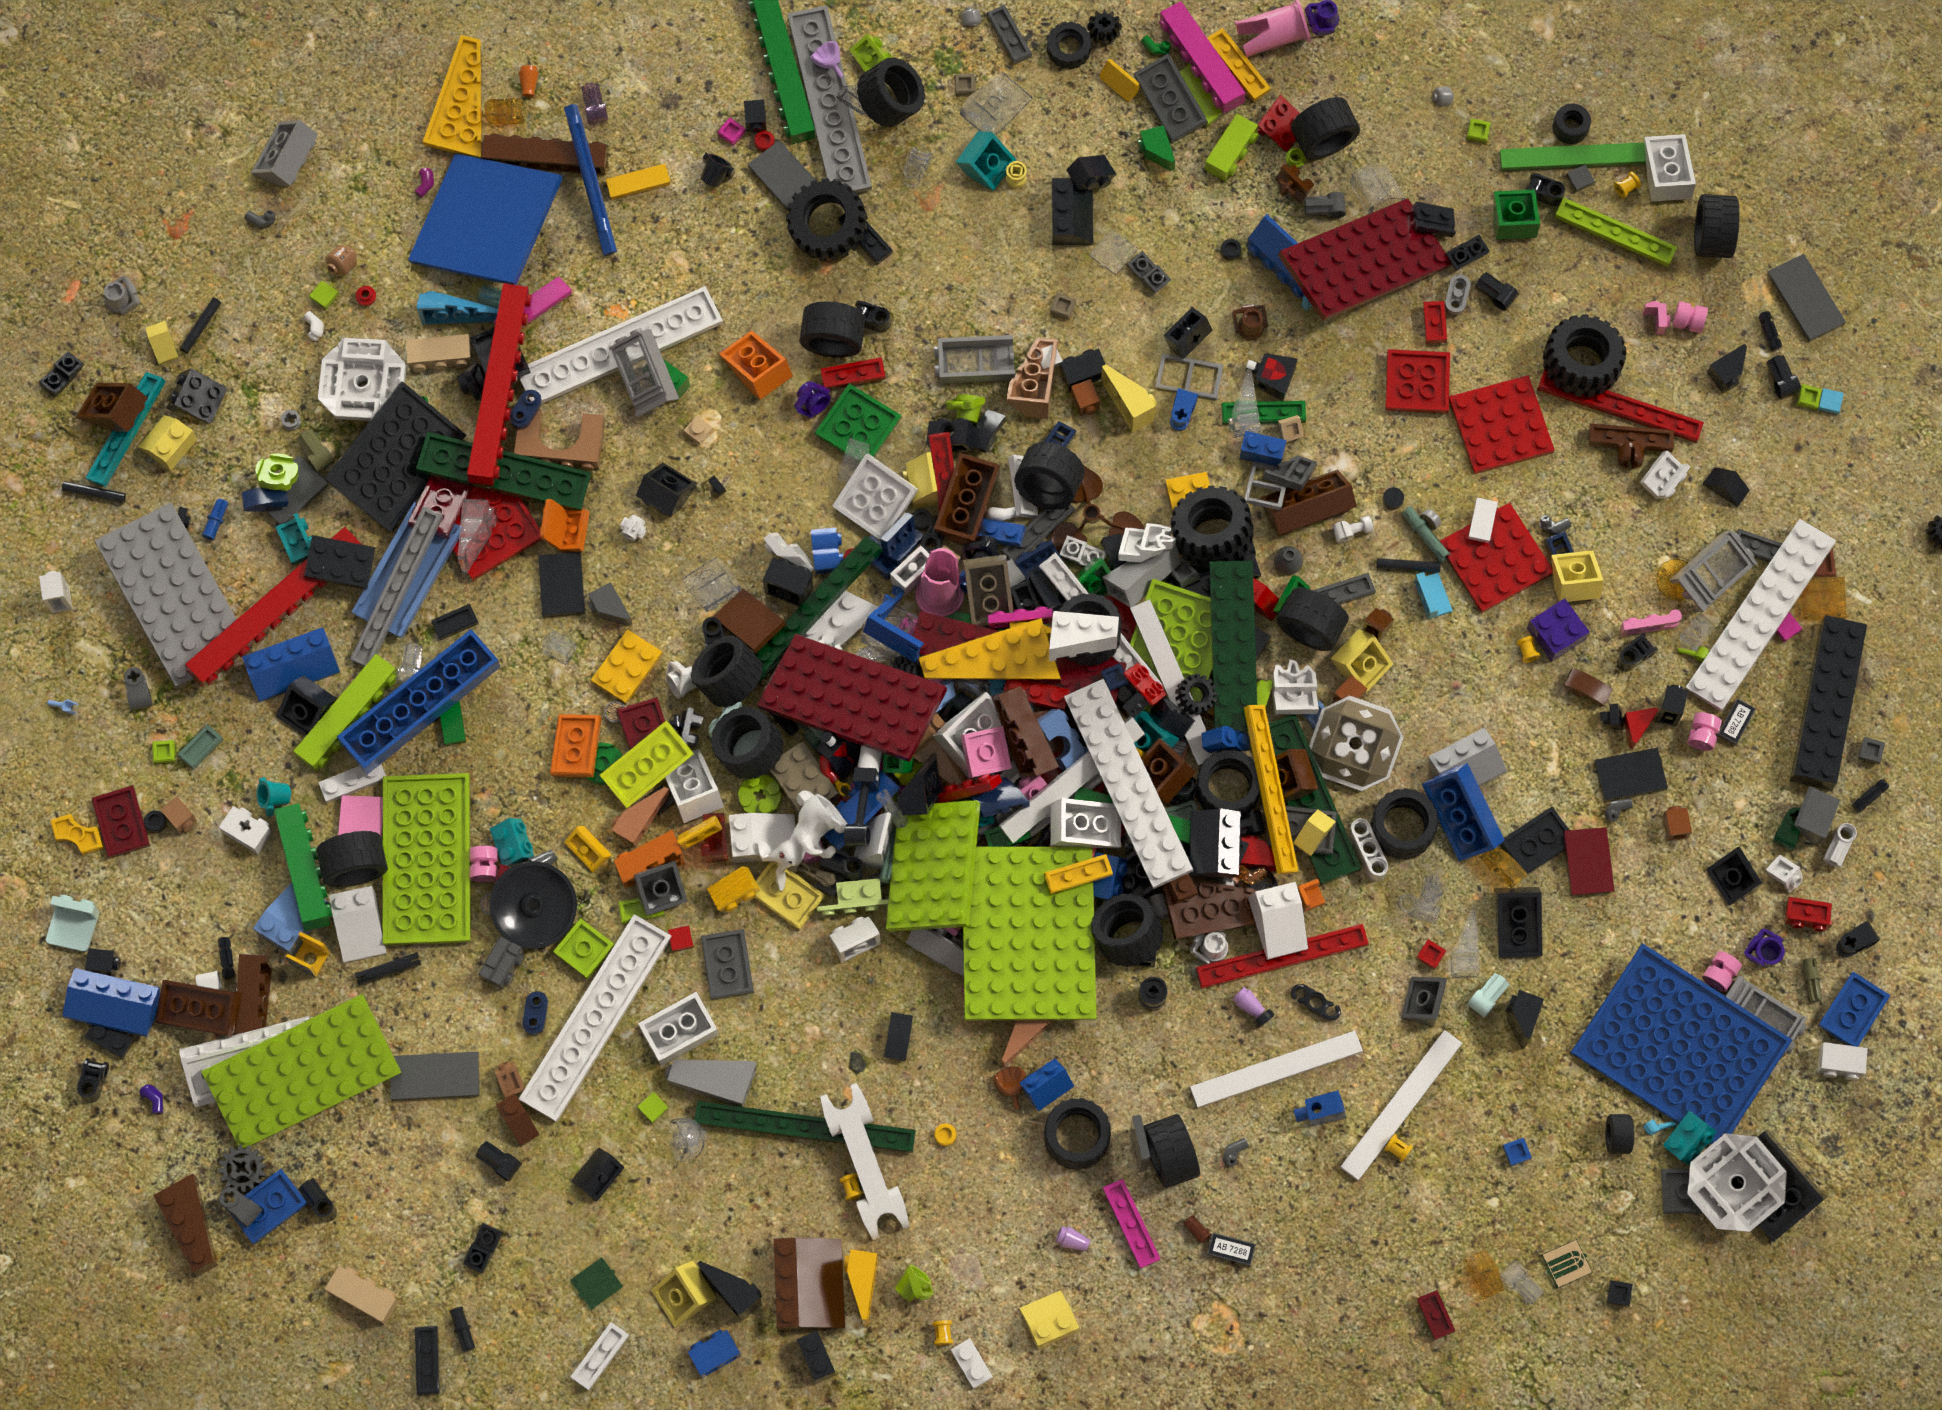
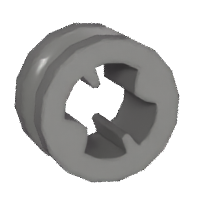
[281,410,301,431]

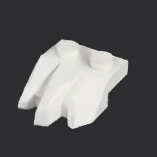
[1119,523,1176,563]
[763,532,814,572]
[1273,659,1319,714]

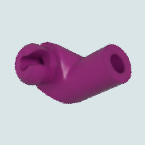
[414,167,434,198]

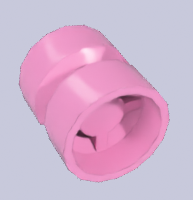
[1672,301,1708,334]
[1687,712,1722,751]
[469,846,498,882]
[1702,951,1742,992]

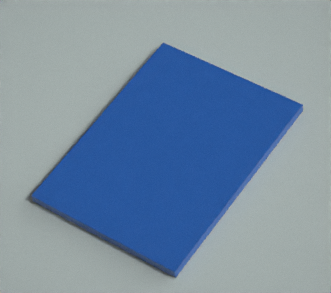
[1571,943,1792,1145]

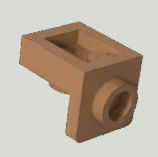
[494,1061,525,1098]

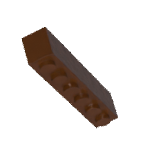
[481,133,608,175]

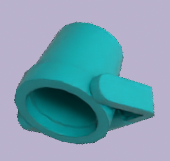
[256,777,291,817]

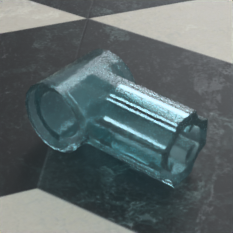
[478,285,502,308]

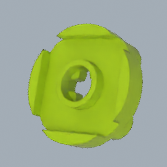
[255,454,299,491]
[738,775,781,814]

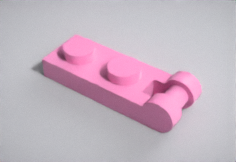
[1620,610,1682,637]

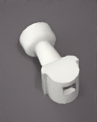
[1331,516,1374,543]

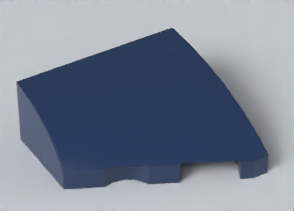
[969,777,1030,818]

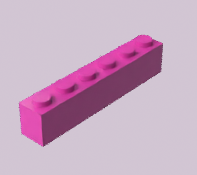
[1159,1,1245,114]

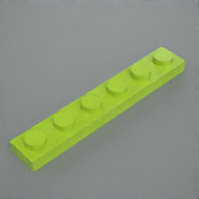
[1554,198,1677,267]

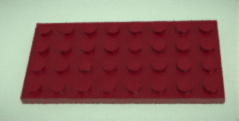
[1278,198,1452,321]
[757,634,947,762]

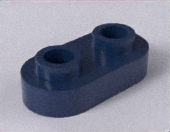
[510,390,542,429]
[522,991,549,1036]

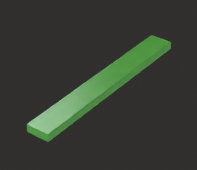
[1499,142,1646,171]

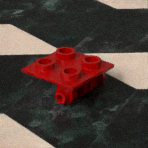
[1257,95,1300,152]
[1123,663,1167,706]

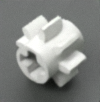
[620,515,647,541]

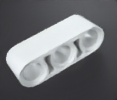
[1349,818,1388,881]

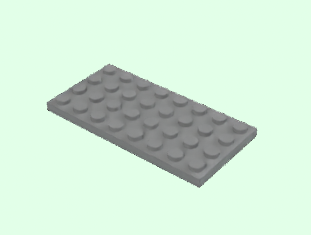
[95,503,252,688]

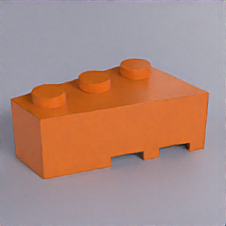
[614,830,685,889]

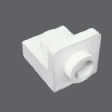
[1766,855,1803,893]

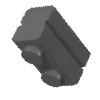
[478,936,525,990]

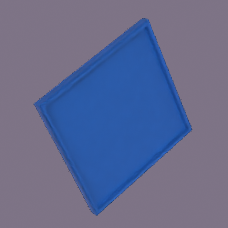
[408,154,563,285]

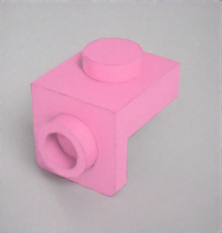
[1642,301,1670,335]

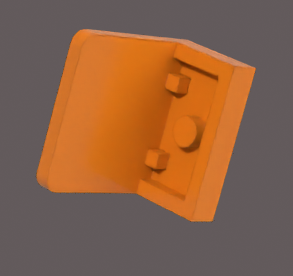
[540,499,590,553]

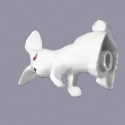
[757,790,847,891]

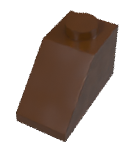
[1362,608,1394,643]
[496,1093,540,1146]

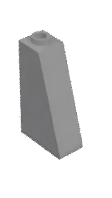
[1103,545,1181,608]
[665,1059,757,1107]

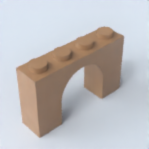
[514,409,605,471]

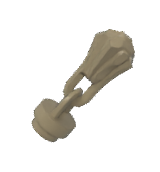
[789,859,836,887]

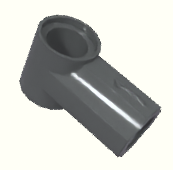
[1304,192,1346,218]

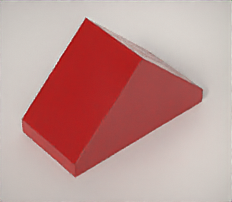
[1623,707,1659,749]

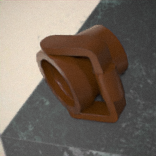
[1232,304,1268,340]

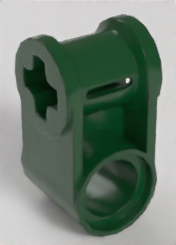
[1772,807,1800,851]

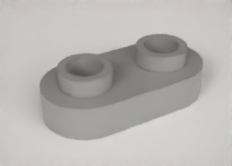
[1445,274,1471,315]

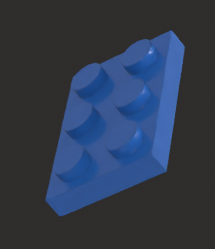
[1818,972,1890,1047]
[229,1169,308,1245]

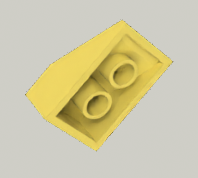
[1101,365,1157,433]

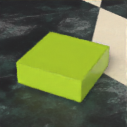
[1466,118,1491,144]
[309,281,339,310]
[1796,384,1823,411]
[152,740,176,764]
[637,1092,669,1124]

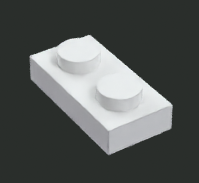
[951,1338,993,1389]

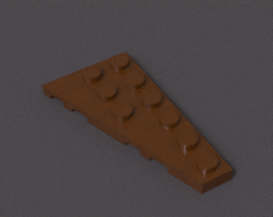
[1161,881,1258,940]

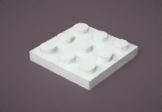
[833,454,919,540]

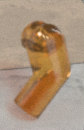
[1236,865,1268,884]

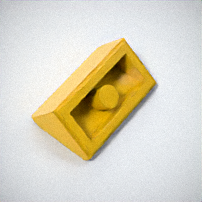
[1099,59,1139,102]
[677,816,722,849]
[564,826,612,873]

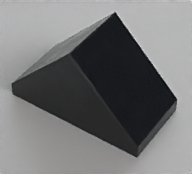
[1702,467,1750,507]
[1150,696,1195,738]

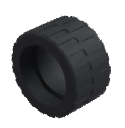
[857,57,925,127]
[1291,97,1361,160]
[1694,194,1740,258]
[799,301,866,358]
[1014,442,1085,510]
[1276,587,1349,651]
[1058,593,1121,666]
[691,636,763,707]
[711,707,783,780]
[1196,749,1261,816]
[1370,788,1438,860]
[316,831,388,887]
[1091,893,1164,967]
[1044,1098,1111,1170]
[1143,1114,1201,1188]

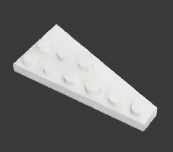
[765,591,878,689]

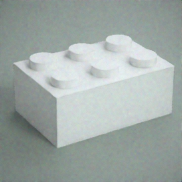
[638,992,719,1066]

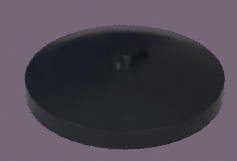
[489,861,577,948]

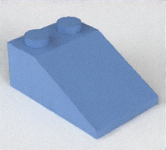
[253,883,330,956]

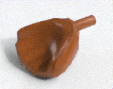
[993,1066,1026,1110]

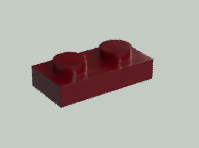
[1416,1290,1455,1341]

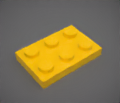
[591,629,663,705]

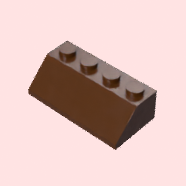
[934,453,1000,546]
[1260,469,1357,535]

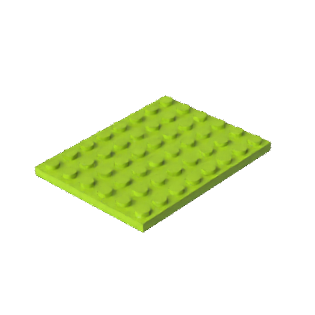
[963,847,1097,1021]

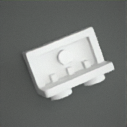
[1640,451,1690,499]

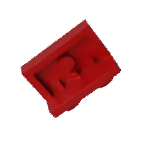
[1785,897,1832,932]

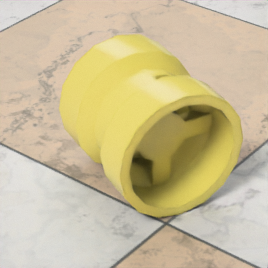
[1006,161,1027,188]

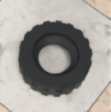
[1047,21,1092,69]

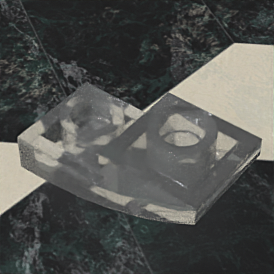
[838,438,870,483]

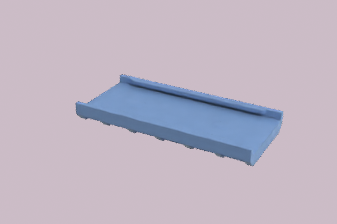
[352,502,464,638]

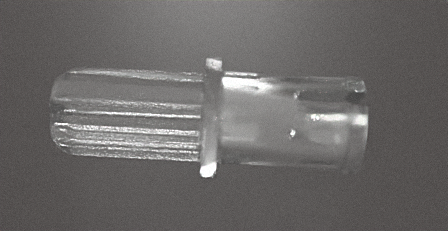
[876,790,908,828]

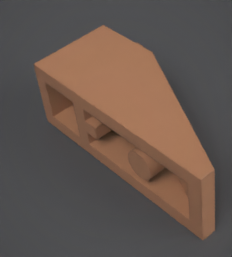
[612,787,671,847]
[1002,1020,1053,1068]

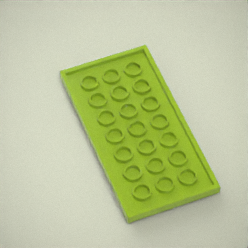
[383,773,471,946]
[201,993,401,1149]

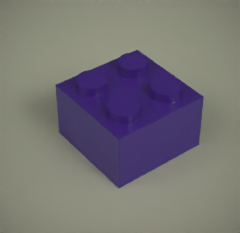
[1527,598,1590,662]

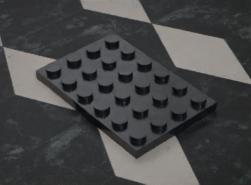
[324,381,466,533]

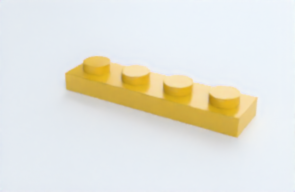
[1207,28,1271,102]

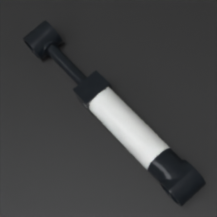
[844,745,882,847]

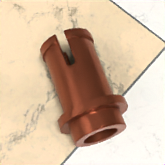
[1183,1215,1212,1244]

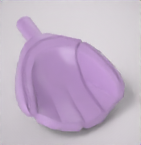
[811,41,844,78]

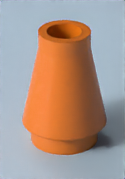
[518,65,539,97]

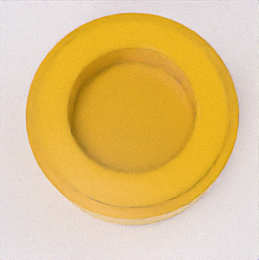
[934,1123,956,1147]

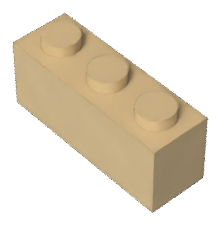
[406,334,472,372]
[325,1266,399,1325]

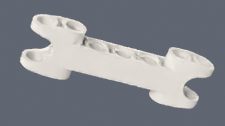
[821,1083,910,1240]

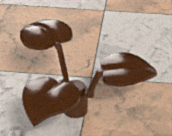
[1051,465,1145,557]

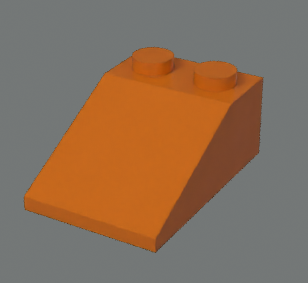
[719,330,793,400]

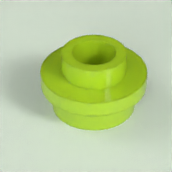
[1285,148,1306,168]

